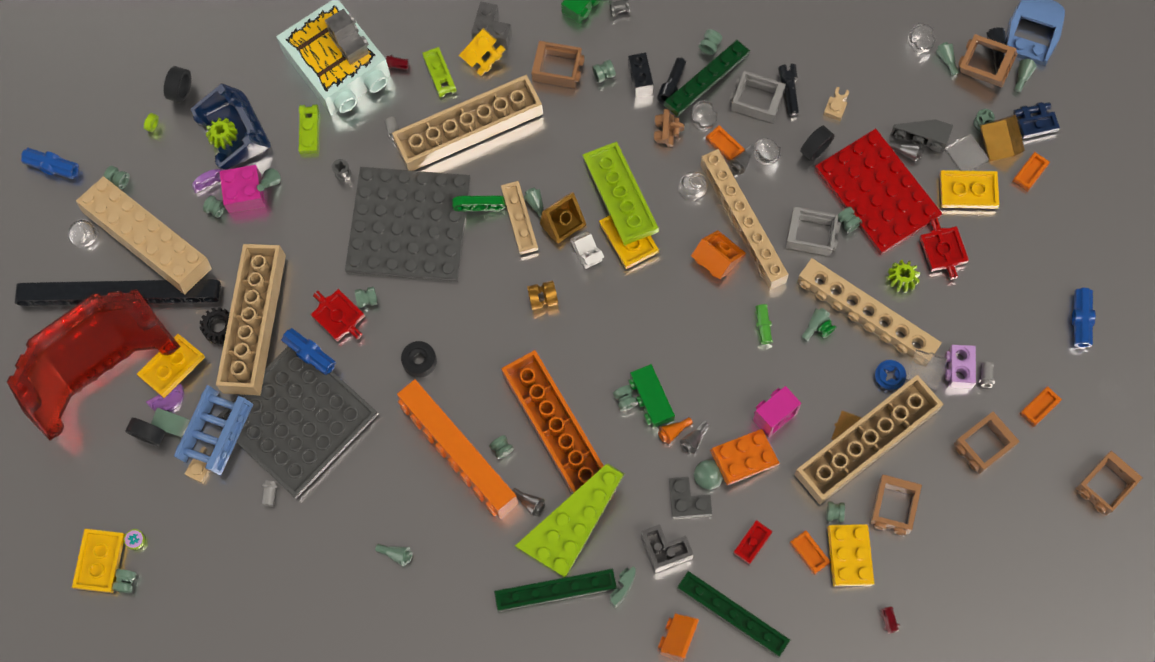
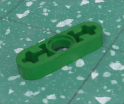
[452,196,506,211]

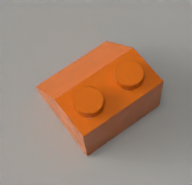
[691,230,746,279]
[658,613,699,662]

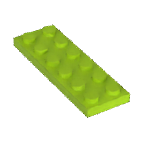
[582,141,659,245]

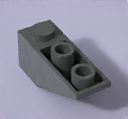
[890,119,953,152]

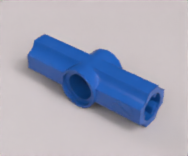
[21,147,79,179]
[1071,288,1096,348]
[281,328,336,375]

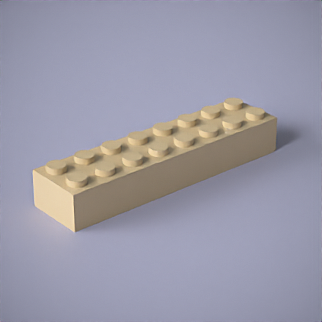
[392,74,543,171]
[76,176,212,295]
[216,244,286,396]
[794,375,944,505]

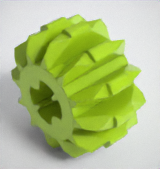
[206,117,238,149]
[887,260,920,293]

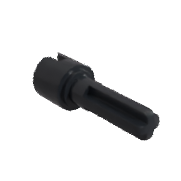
[986,27,1007,74]
[657,57,686,104]
[778,63,799,116]

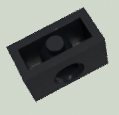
[628,52,654,98]

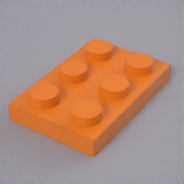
[710,429,780,486]

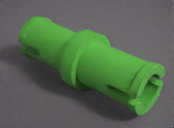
[755,304,773,344]

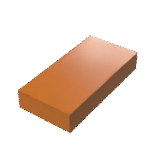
[706,125,745,161]
[1012,152,1050,191]
[1019,386,1062,427]
[790,530,831,575]

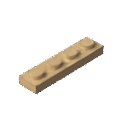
[501,181,538,255]

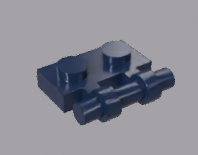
[1013,102,1060,139]

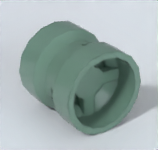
[699,29,722,55]
[592,59,616,83]
[103,165,130,190]
[838,206,862,233]
[355,286,377,308]
[613,385,638,411]
[112,569,136,593]

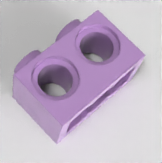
[945,345,976,389]

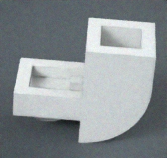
[570,231,604,269]

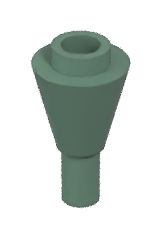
[936,42,959,76]
[1014,58,1037,93]
[257,168,281,191]
[524,188,544,220]
[801,308,831,341]
[375,544,412,566]

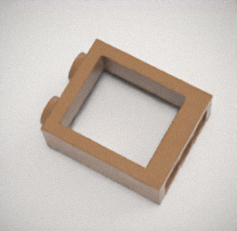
[958,34,1017,87]
[532,41,585,88]
[954,411,1020,474]
[1076,451,1143,516]
[870,475,922,536]

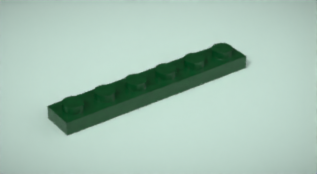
[664,40,750,117]
[494,569,617,612]
[677,571,790,658]

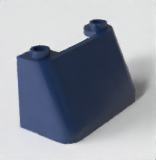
[191,83,271,170]

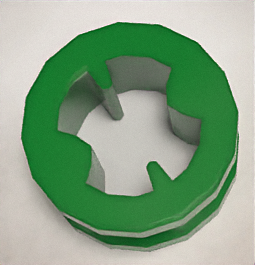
[817,320,837,338]

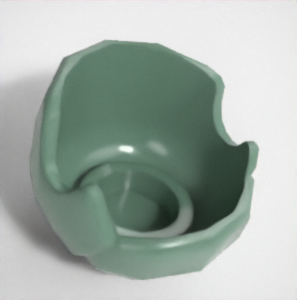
[694,459,723,490]

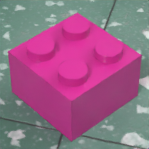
[219,165,265,213]
[753,386,802,438]

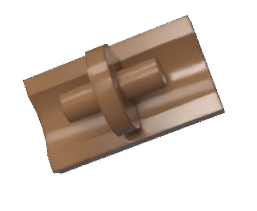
[654,109,685,147]

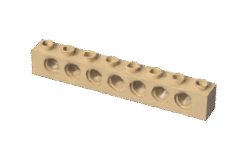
[700,149,789,290]
[797,258,942,366]

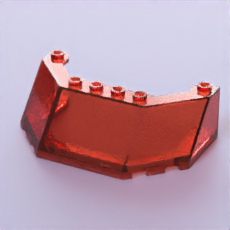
[7,289,180,441]

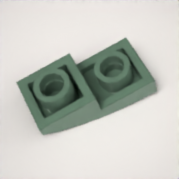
[151,407,190,437]
[610,566,636,609]

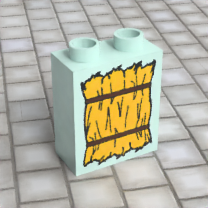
[276,0,390,116]

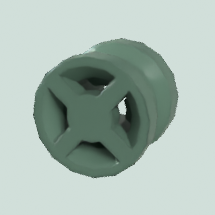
[973,109,995,131]
[203,195,225,218]
[489,435,514,459]
[826,501,845,523]

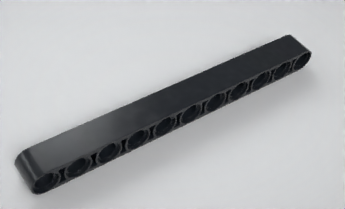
[14,279,221,306]

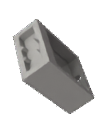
[729,71,786,124]
[786,207,841,257]

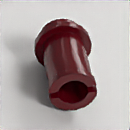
[386,55,409,71]
[880,606,900,634]

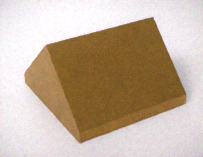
[980,115,1025,161]
[540,192,587,243]

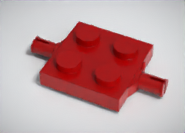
[919,218,969,280]
[310,289,365,342]

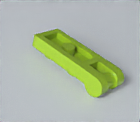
[422,47,457,98]
[299,104,319,154]

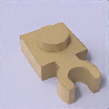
[823,87,849,121]
[185,446,213,484]

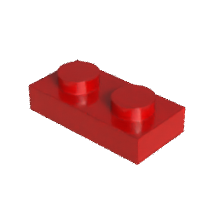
[733,520,773,565]

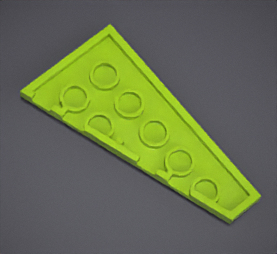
[515,463,625,577]

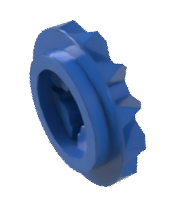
[875,360,906,391]

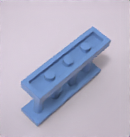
[174,385,253,476]

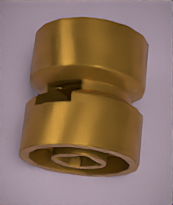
[527,281,558,310]

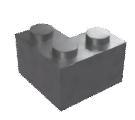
[471,1,512,50]
[325,9,369,65]
[641,524,694,573]

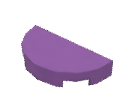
[192,169,223,193]
[146,384,184,412]

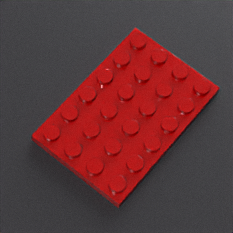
[815,128,943,255]

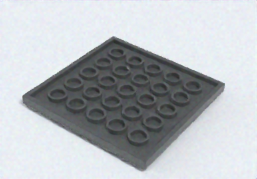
[345,167,470,282]
[217,346,379,499]

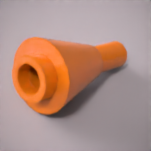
[658,417,693,444]

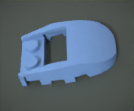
[1006,0,1065,66]

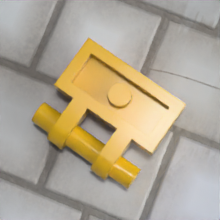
[459,28,506,76]

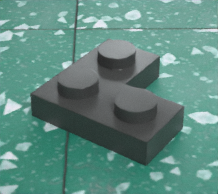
[669,477,712,519]

